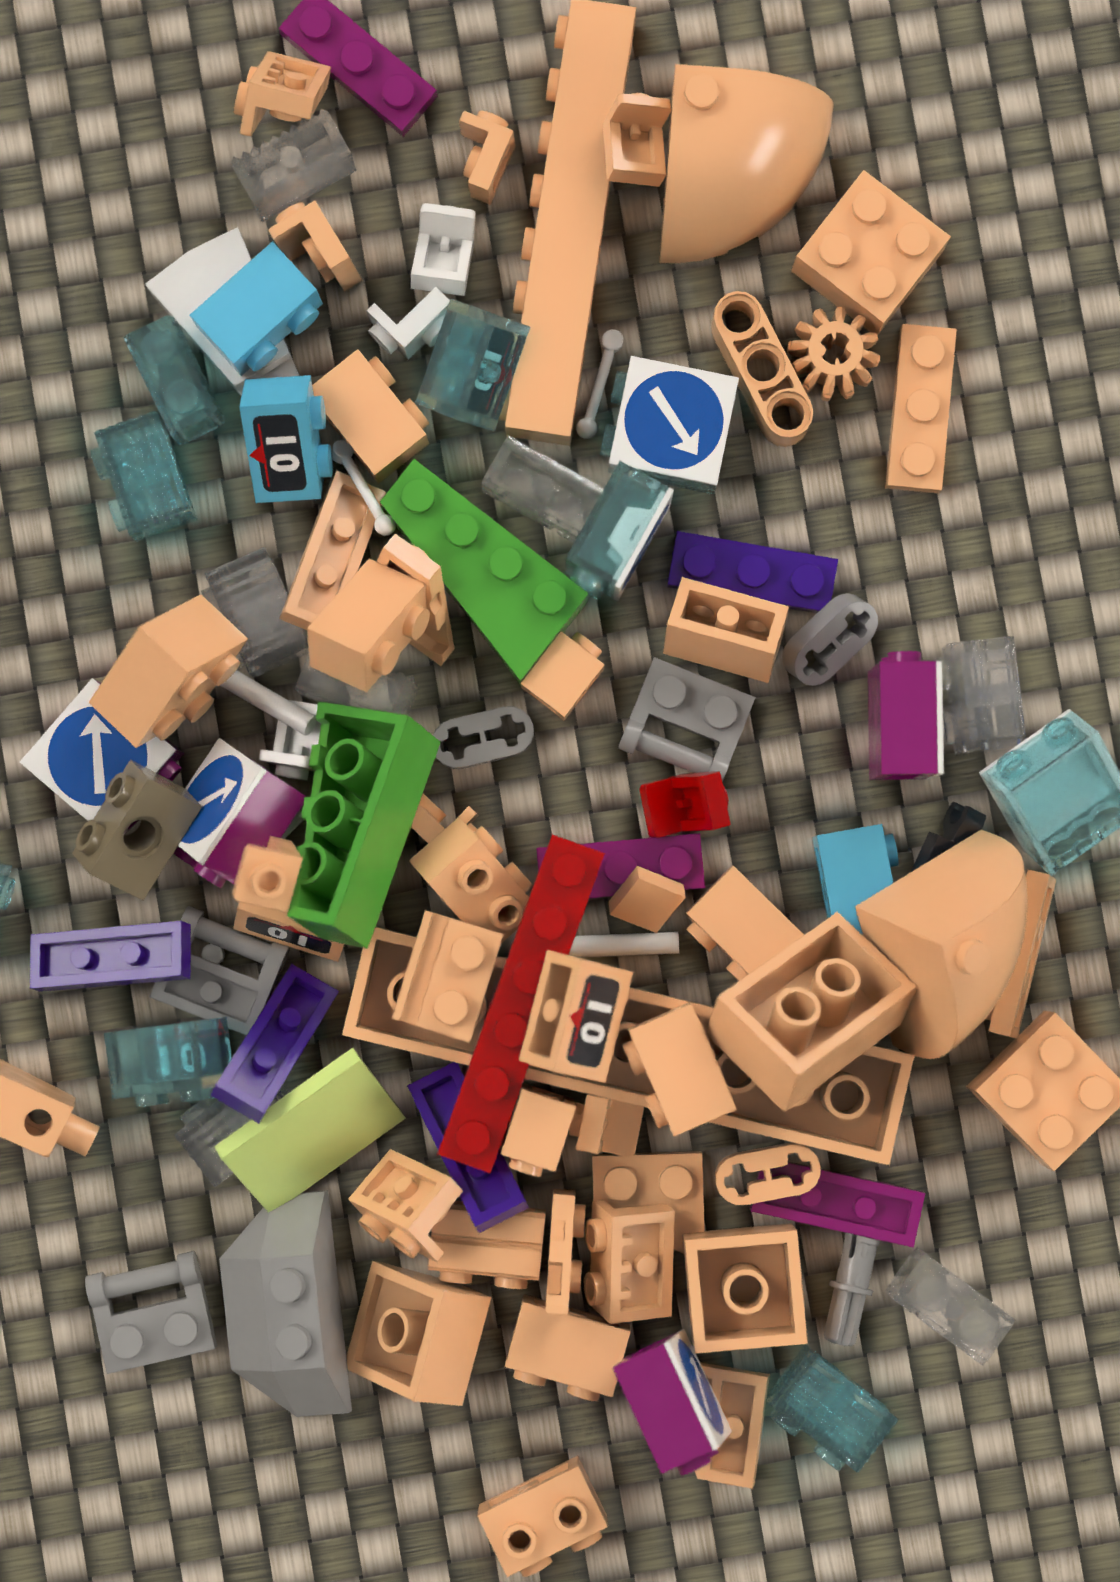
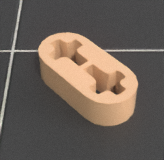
[715,1143,821,1205]

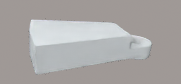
[145,227,299,396]

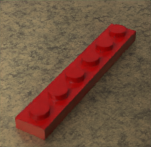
[437,834,605,1173]

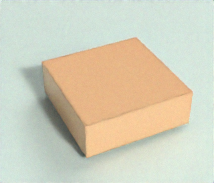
[608,866,686,933]

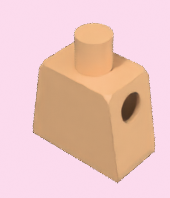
[0,1059,100,1157]

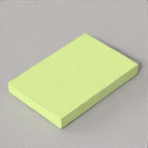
[214,1048,406,1213]

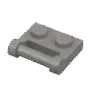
[618,657,756,782]
[149,906,290,1035]
[85,1251,217,1374]

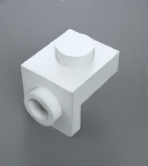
[411,203,475,296]
[366,287,454,360]
[259,700,321,781]

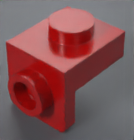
[639,771,731,838]

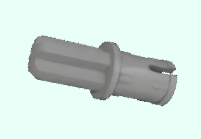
[824,1233,880,1346]

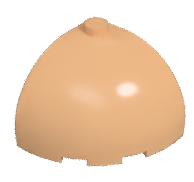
[659,64,834,263]
[855,829,1028,1059]

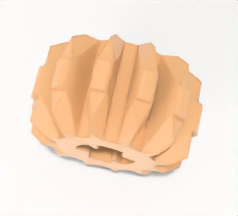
[787,307,880,401]

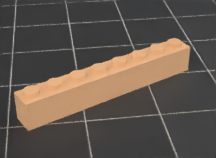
[496,0,636,446]

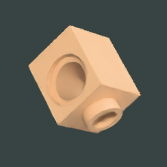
[520,631,605,721]

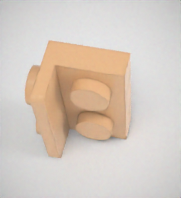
[234,51,331,137]
[268,201,363,291]
[348,1149,463,1262]
[584,1200,675,1324]

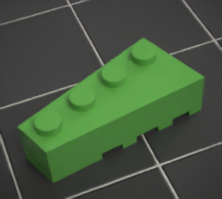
[380,459,589,685]
[287,701,441,949]

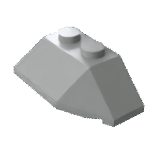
[219,1190,352,1417]

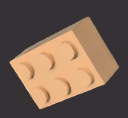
[706,912,917,1112]

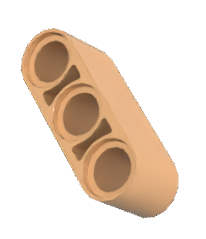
[711,291,813,447]

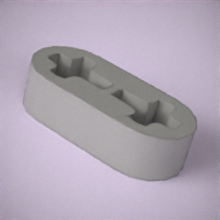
[782,593,878,686]
[433,706,534,769]

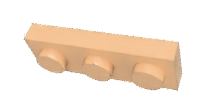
[885,324,957,493]
[279,470,386,630]
[985,870,1056,1039]

